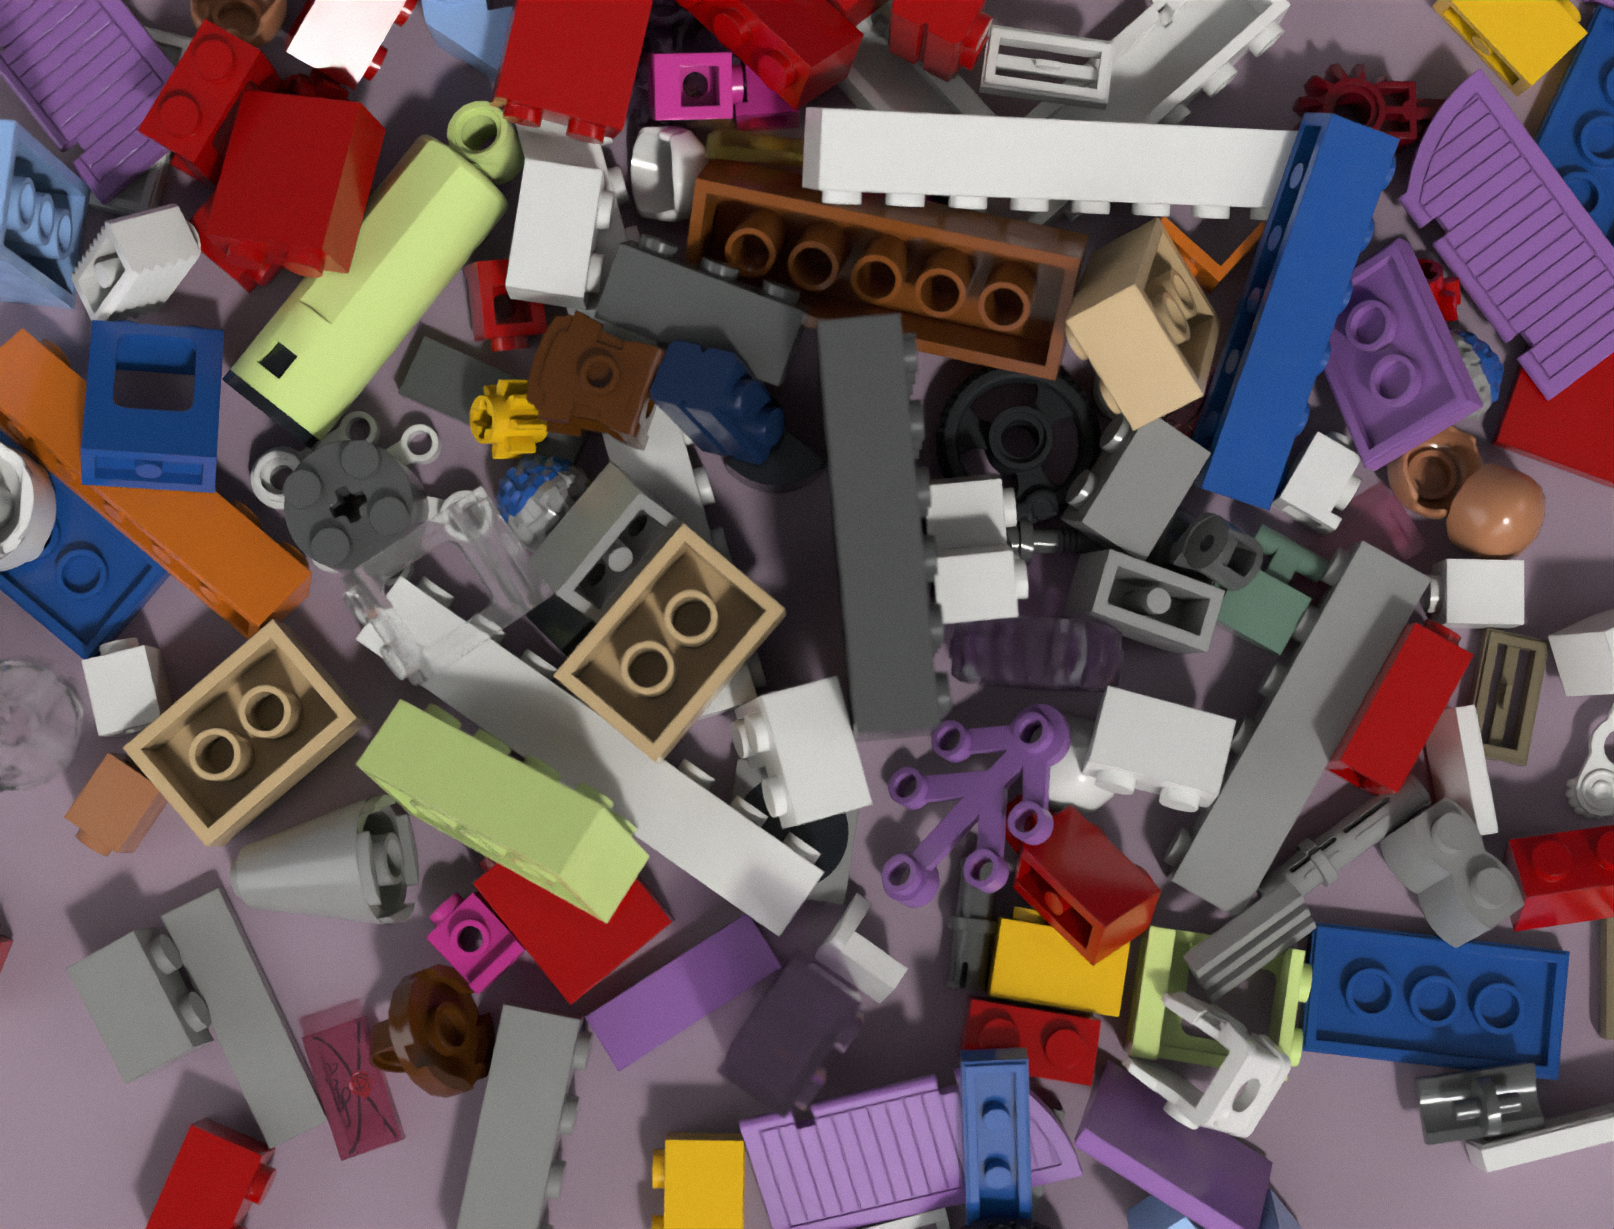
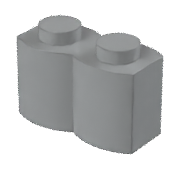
[1380,797,1524,948]

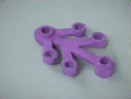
[882,704,1071,908]

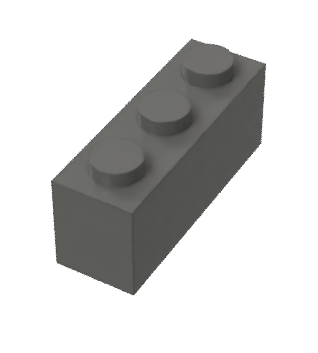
[594,234,812,386]

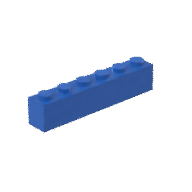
[1191,113,1399,510]

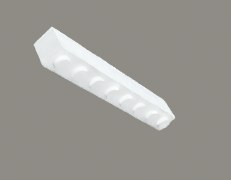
[802,107,1298,220]
[356,576,825,937]

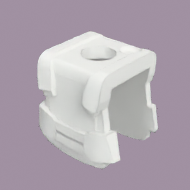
[1122,991,1291,1138]

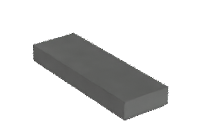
[398,336,591,466]

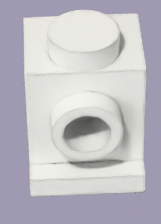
[1271,431,1362,537]

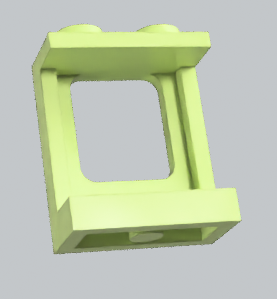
[1124,925,1312,1081]

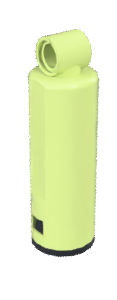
[222,101,525,451]

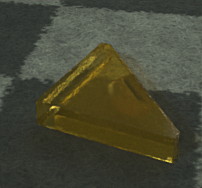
[705,127,804,167]

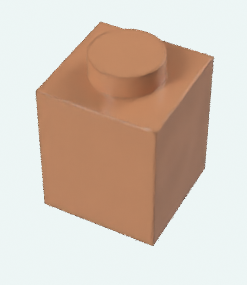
[64,752,168,857]

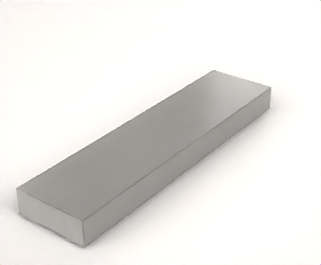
[160,887,332,1150]

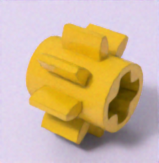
[470,379,548,459]

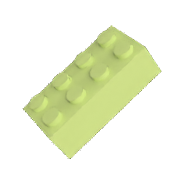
[356,699,650,923]

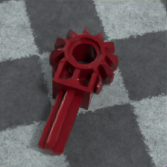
[1292,63,1446,154]

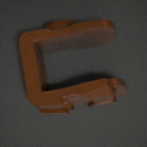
[526,310,666,450]

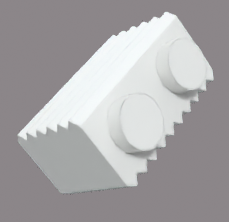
[71,203,201,322]

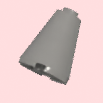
[230,794,419,925]

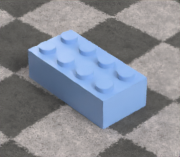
[0,119,90,309]

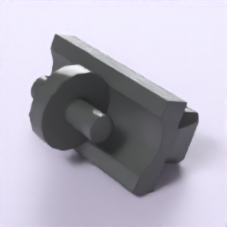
[1414,1061,1545,1145]

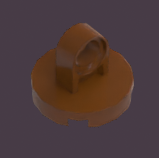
[369,964,495,1098]

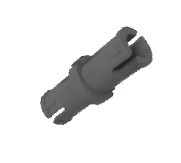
[946,858,998,992]

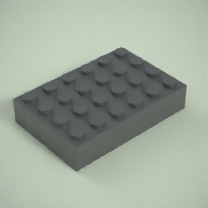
[817,313,951,743]

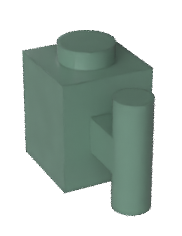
[1212,523,1329,656]

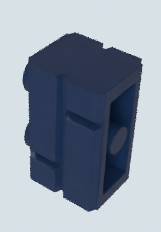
[649,340,785,465]

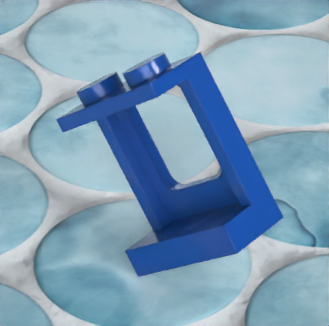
[81,320,224,493]

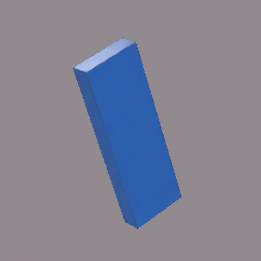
[960,1047,1032,1226]

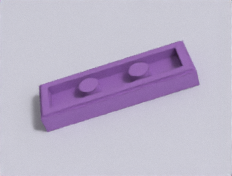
[585,913,782,1071]

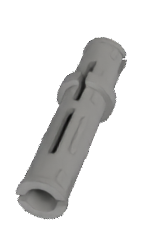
[1256,773,1432,899]

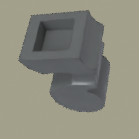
[1146,506,1263,591]

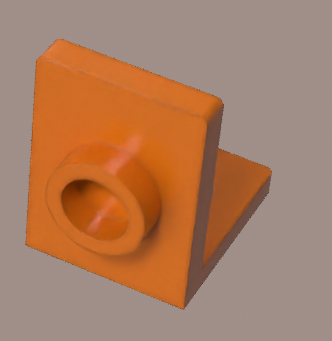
[1160,216,1266,294]

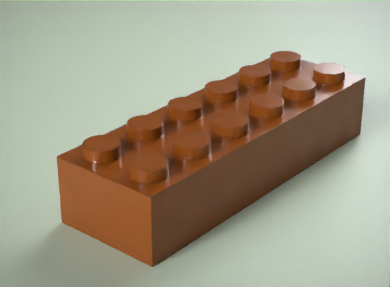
[685,156,1089,381]

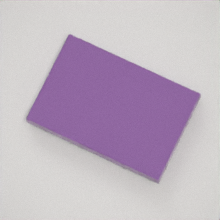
[1323,238,1484,471]
[1073,1059,1273,1229]

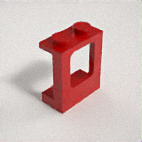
[137,19,283,191]

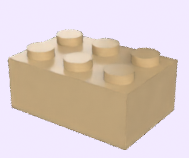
[1065,217,1222,430]
[553,523,786,764]
[123,619,370,847]

